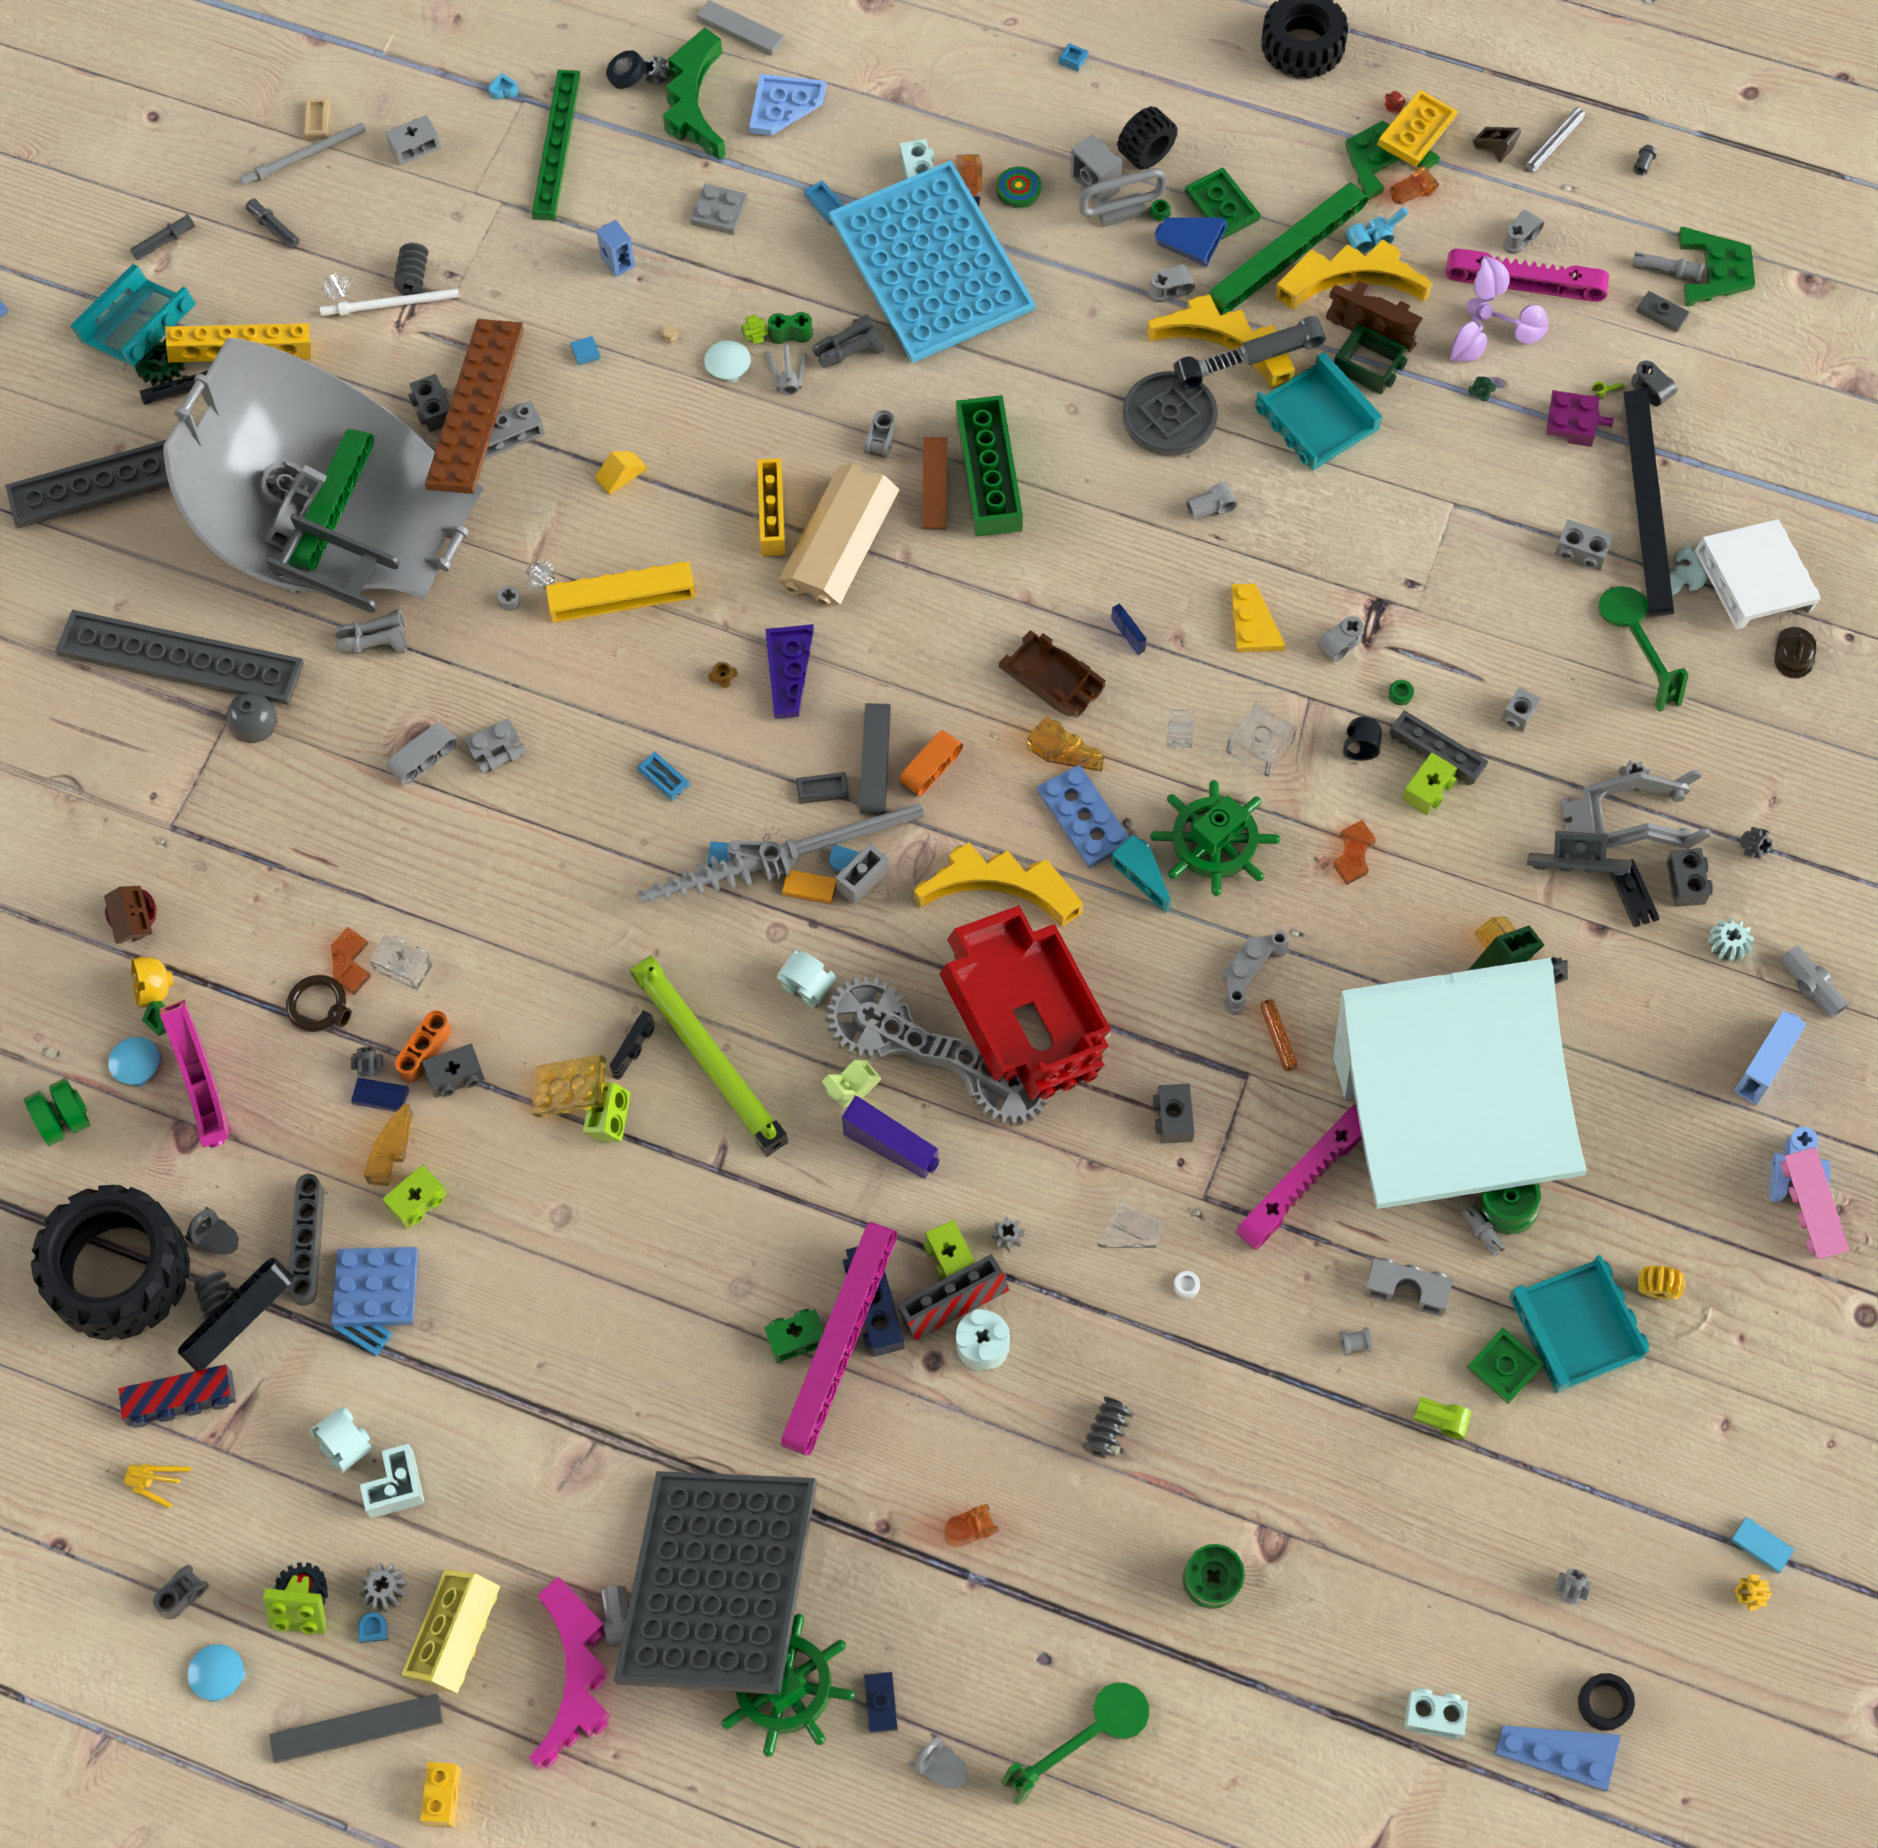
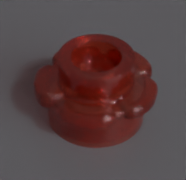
[1384,91,1405,112]

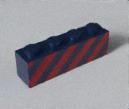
[118,1364,236,1428]

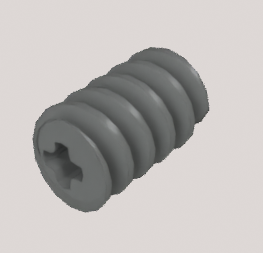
[393,243,428,295]
[194,1271,232,1320]
[1082,1396,1134,1459]

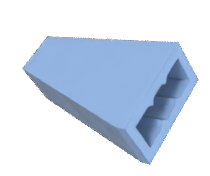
[1733,1010,1806,1106]

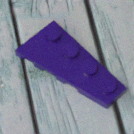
[765,624,814,719]

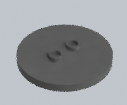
[1123,371,1217,456]

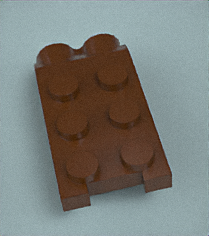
[1326,281,1423,353]
[999,630,1106,718]

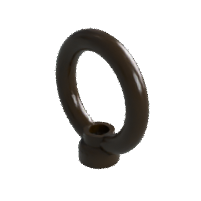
[286,975,352,1032]

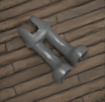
[812,314,884,368]

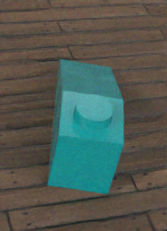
[1111,834,1171,913]

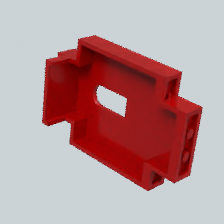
[939,905,1111,1101]

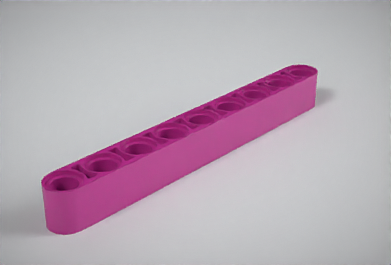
[781,1222,897,1456]

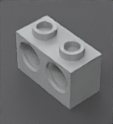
[1554,519,1614,570]

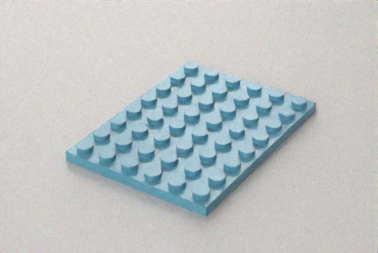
[829,160,1036,364]

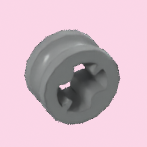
[498,586,521,611]

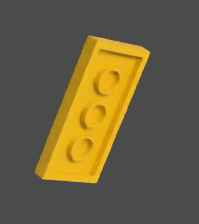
[1377,90,1458,167]

